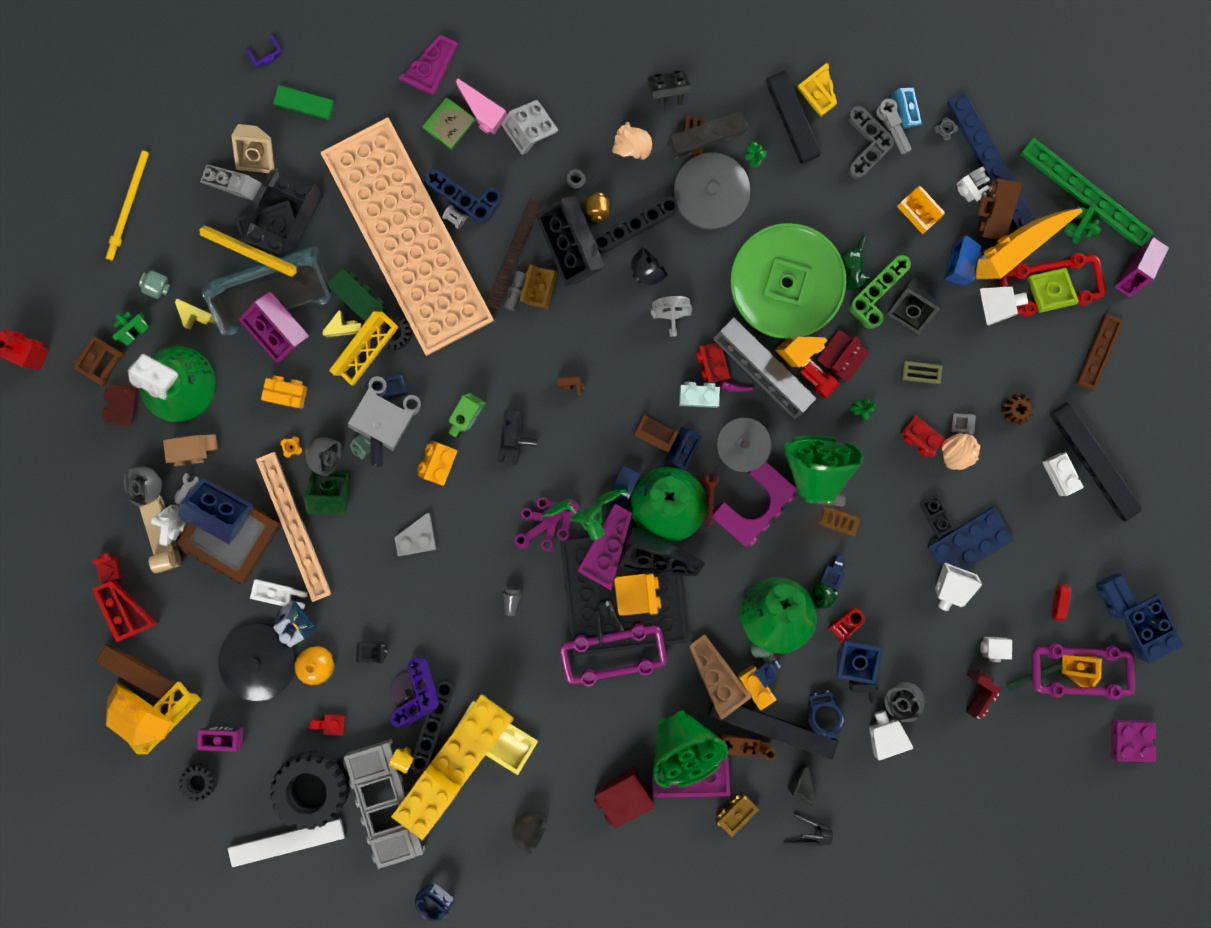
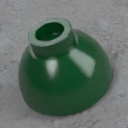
[812,583,838,610]

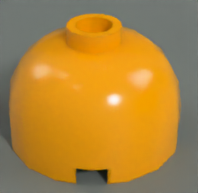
[294,646,335,685]

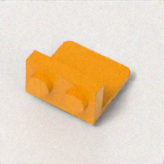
[615,573,661,616]

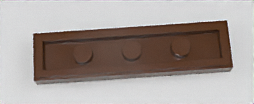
[1075,313,1124,391]

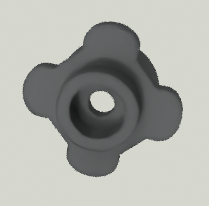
[935,117,958,141]

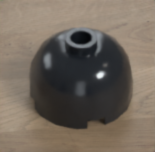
[631,247,669,285]

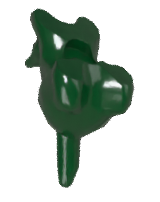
[839,236,871,291]

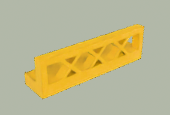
[329,311,398,386]
[128,682,201,754]

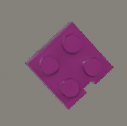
[1111,720,1156,762]

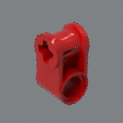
[827,607,865,643]

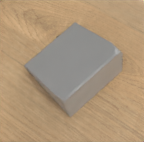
[951,413,976,435]

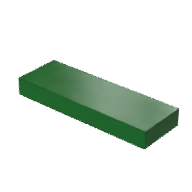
[273,85,335,121]

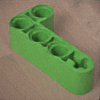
[849,255,911,329]

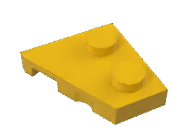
[797,63,837,117]

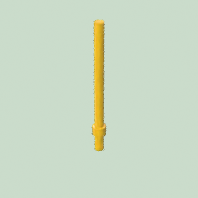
[105,150,149,261]

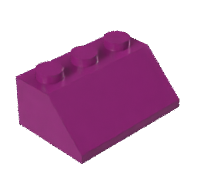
[239,292,309,364]

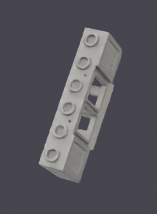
[343,739,426,869]

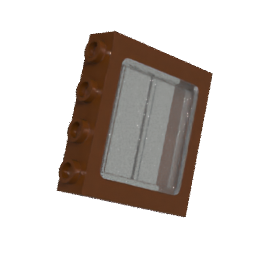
[176,484,282,584]

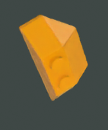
[106,682,174,746]

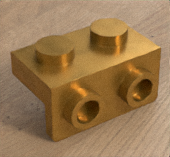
[520,264,558,309]
[715,792,759,837]

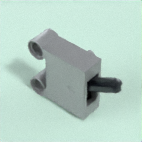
[348,376,421,467]

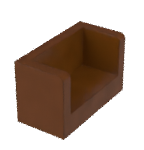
[634,415,679,453]

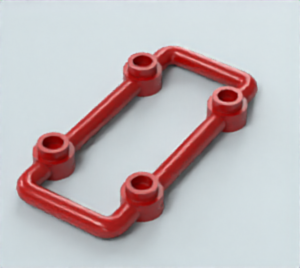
[999,253,1106,317]

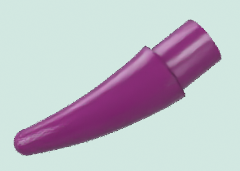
[720,380,754,392]

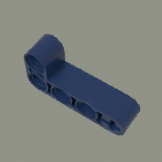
[425,169,502,224]

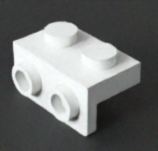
[128,354,178,400]
[151,505,189,546]

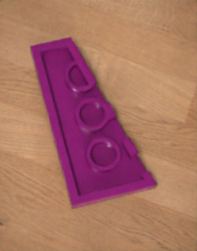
[577,504,632,590]
[652,756,730,798]

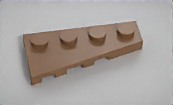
[689,635,752,721]

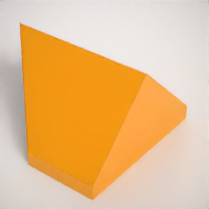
[1062,655,1102,687]

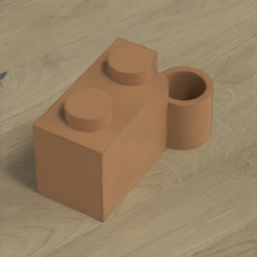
[163,434,218,466]

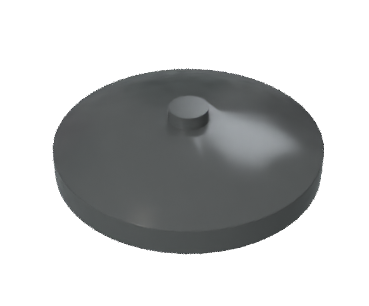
[674,153,750,230]

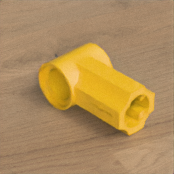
[389,747,414,774]

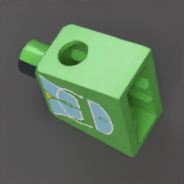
[448,393,486,438]

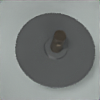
[717,418,771,472]

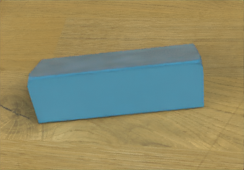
[891,88,922,129]

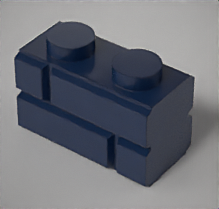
[1096,573,1138,619]

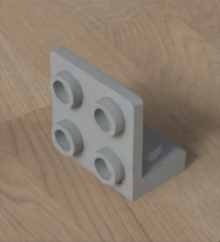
[501,100,558,155]

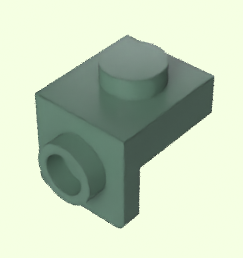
[350,434,371,459]

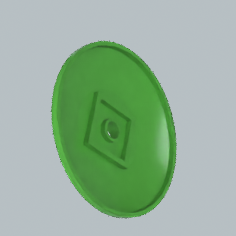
[730,223,846,339]

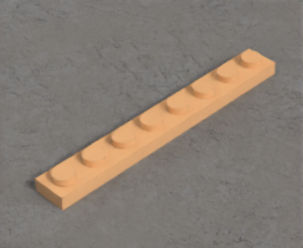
[256,452,332,602]

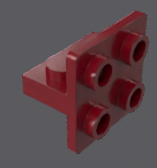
[817,330,869,382]

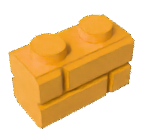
[261,375,308,409]
[737,665,776,710]

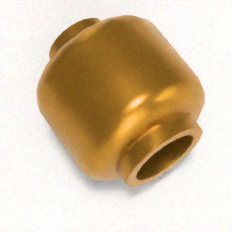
[585,193,610,223]

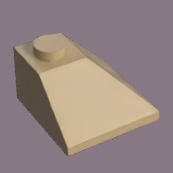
[231,124,274,173]

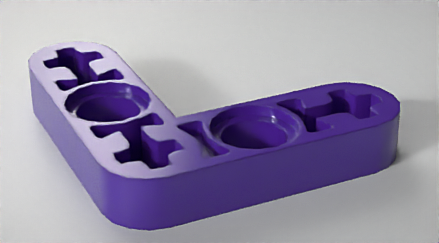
[391,657,439,727]

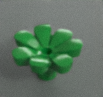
[745,142,767,167]
[850,399,876,420]

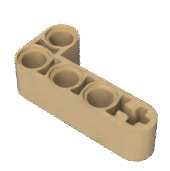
[139,495,182,573]

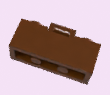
[977,178,1022,240]

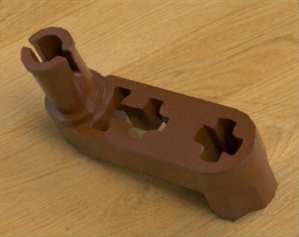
[717,732,777,761]

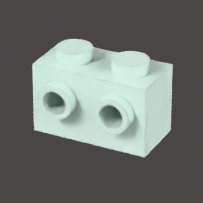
[679,382,720,408]

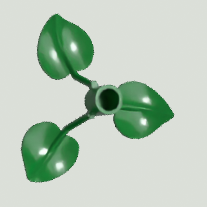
[541,489,627,540]

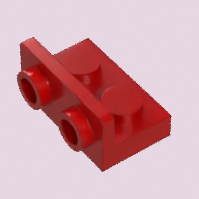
[696,343,730,383]
[900,416,946,458]

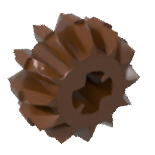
[1001,393,1036,426]

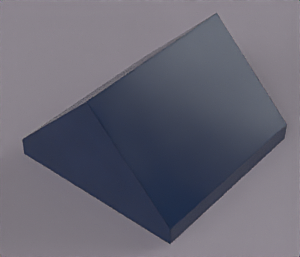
[837,640,883,684]

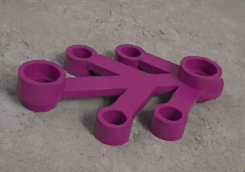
[514,497,579,552]

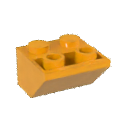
[775,337,827,367]

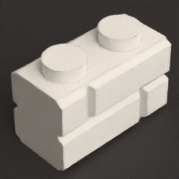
[1042,453,1084,496]

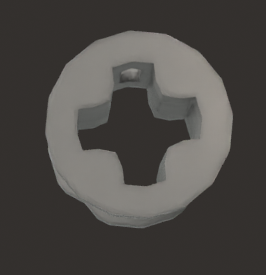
[442,204,468,229]

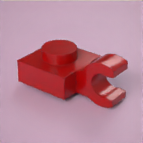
[310,714,346,736]

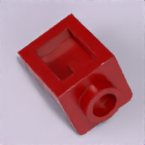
[92,553,122,582]

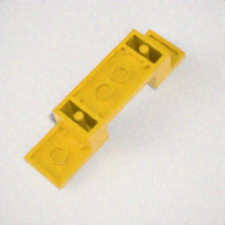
[392,695,513,840]

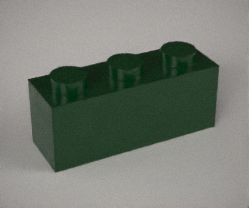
[327,268,387,322]

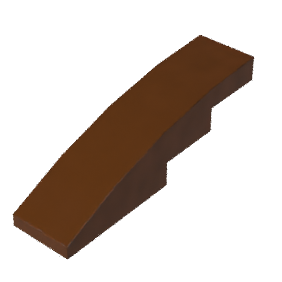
[96,644,176,699]

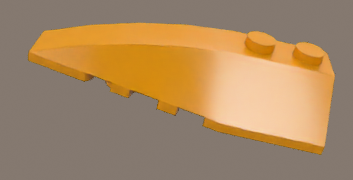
[976,208,1082,279]

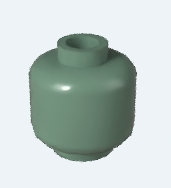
[138,270,170,299]

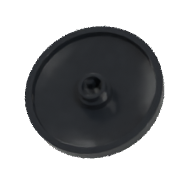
[218,623,297,701]

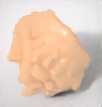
[612,122,652,160]
[942,433,980,470]

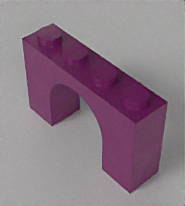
[711,462,797,547]

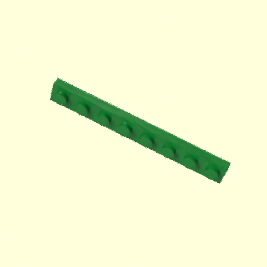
[1020,138,1154,248]

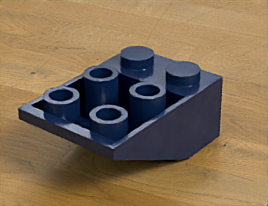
[1123,594,1184,664]

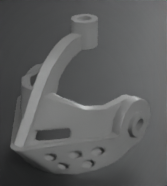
[651,296,692,337]

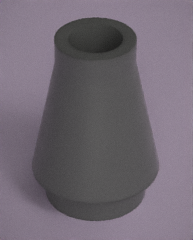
[566,169,586,190]
[503,586,522,616]

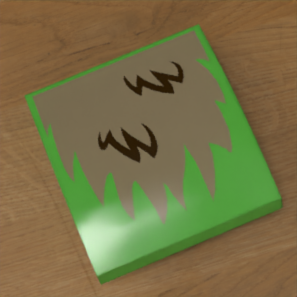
[422,98,475,150]

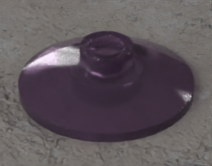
[390,671,426,710]

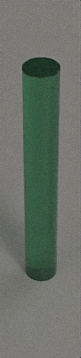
[1006,662,1063,691]

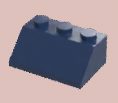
[178,478,254,544]

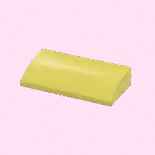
[453,701,538,775]

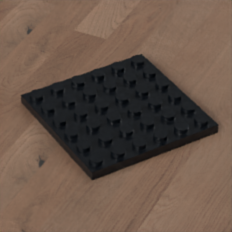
[560,533,688,656]

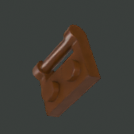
[73,336,125,387]

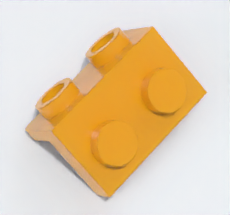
[897,186,945,234]
[417,440,458,486]

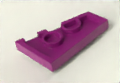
[399,35,458,96]

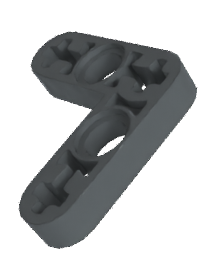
[848,106,894,179]

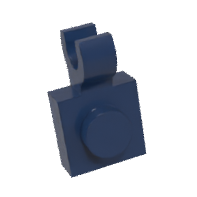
[819,554,845,590]
[754,659,782,688]

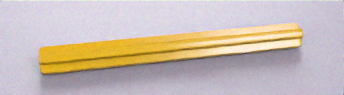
[199,225,297,277]

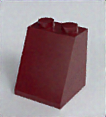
[593,766,655,828]

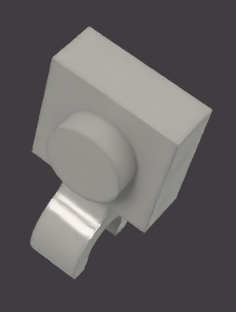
[175,473,199,506]

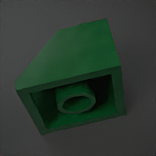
[304,471,350,515]

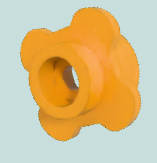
[281,436,302,457]

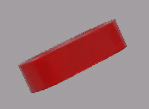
[1051,584,1071,621]

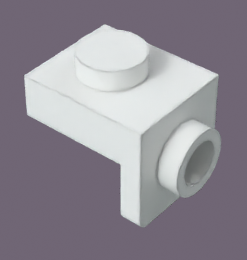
[957,175,989,202]

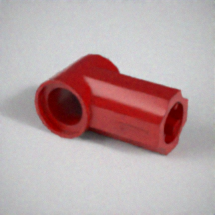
[800,360,840,399]

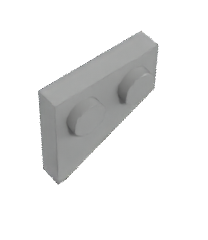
[395,513,436,556]

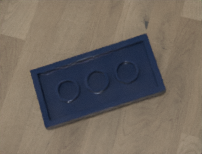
[927,507,1014,570]

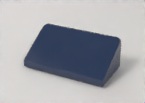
[665,427,702,470]

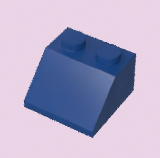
[944,236,982,286]

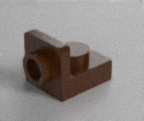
[556,376,585,397]

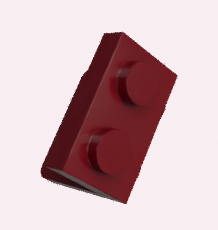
[966,669,1001,720]

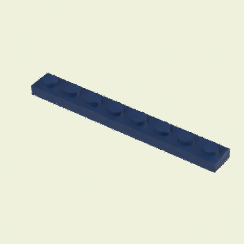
[947,92,1035,230]

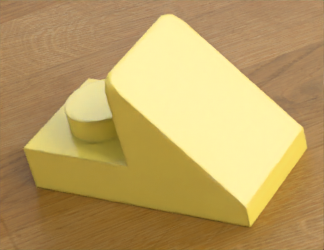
[175,299,217,329]
[323,310,363,337]

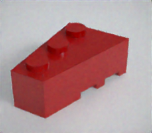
[92,581,158,642]

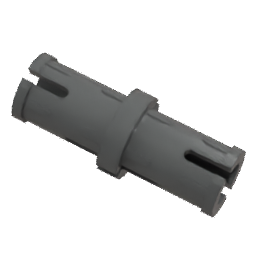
[503,271,526,311]

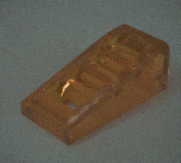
[818,507,861,537]

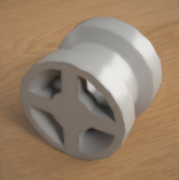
[968,166,990,188]

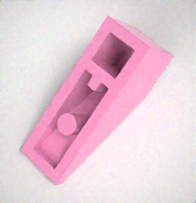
[456,79,507,135]

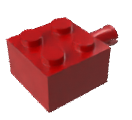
[0,329,49,370]

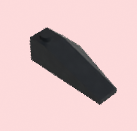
[618,527,705,576]

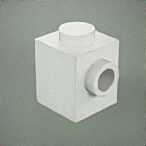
[980,637,1012,662]

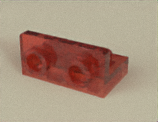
[102,385,135,426]

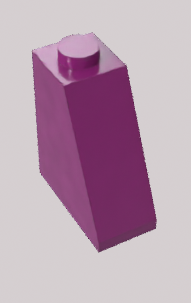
[1114,237,1169,298]

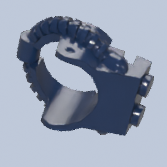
[807,691,845,739]
[415,884,454,921]

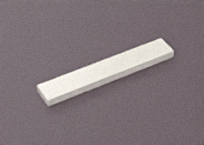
[228,818,346,867]

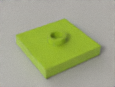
[1028,268,1079,313]

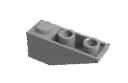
[200,164,262,200]

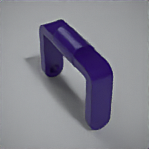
[246,34,282,67]

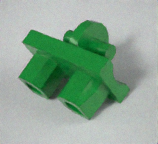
[1064,206,1101,244]
[112,311,149,346]

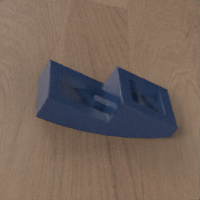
[610,466,640,508]

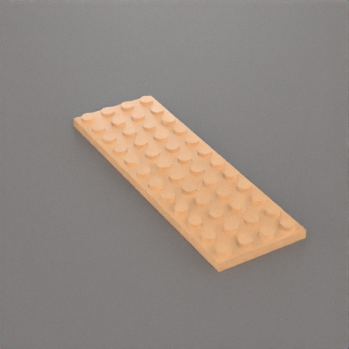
[320,118,494,356]

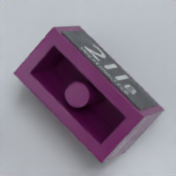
[197,726,244,752]

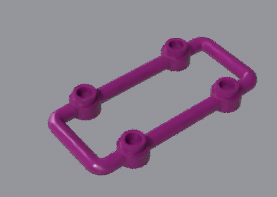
[559,623,667,686]
[1032,643,1135,700]

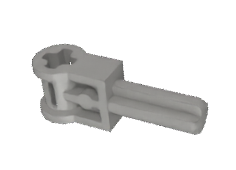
[876,99,911,154]

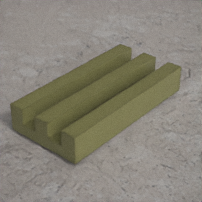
[901,361,943,385]

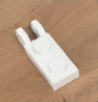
[250,579,308,609]

